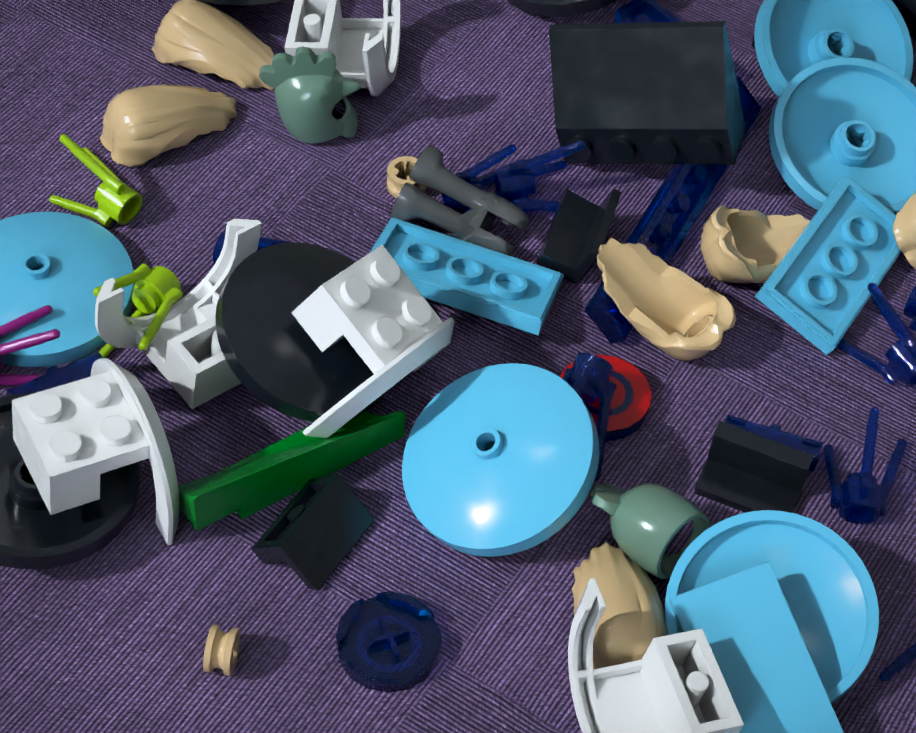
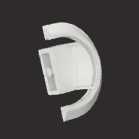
[285,0,401,96]
[95,218,262,409]
[292,245,455,438]
[12,358,179,546]
[568,578,744,733]

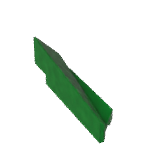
[178,411,406,531]

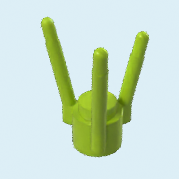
[49,134,143,227]
[93,263,183,359]

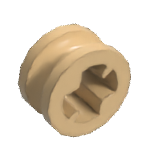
[387,156,426,198]
[203,624,241,676]

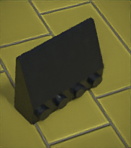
[549,21,746,165]

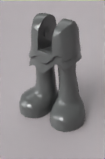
[389,144,530,256]

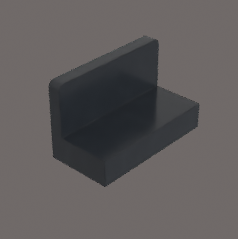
[536,188,622,284]
[694,421,814,513]
[251,475,373,589]

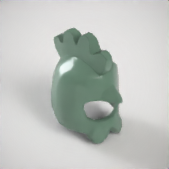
[259,46,361,144]
[589,482,711,579]

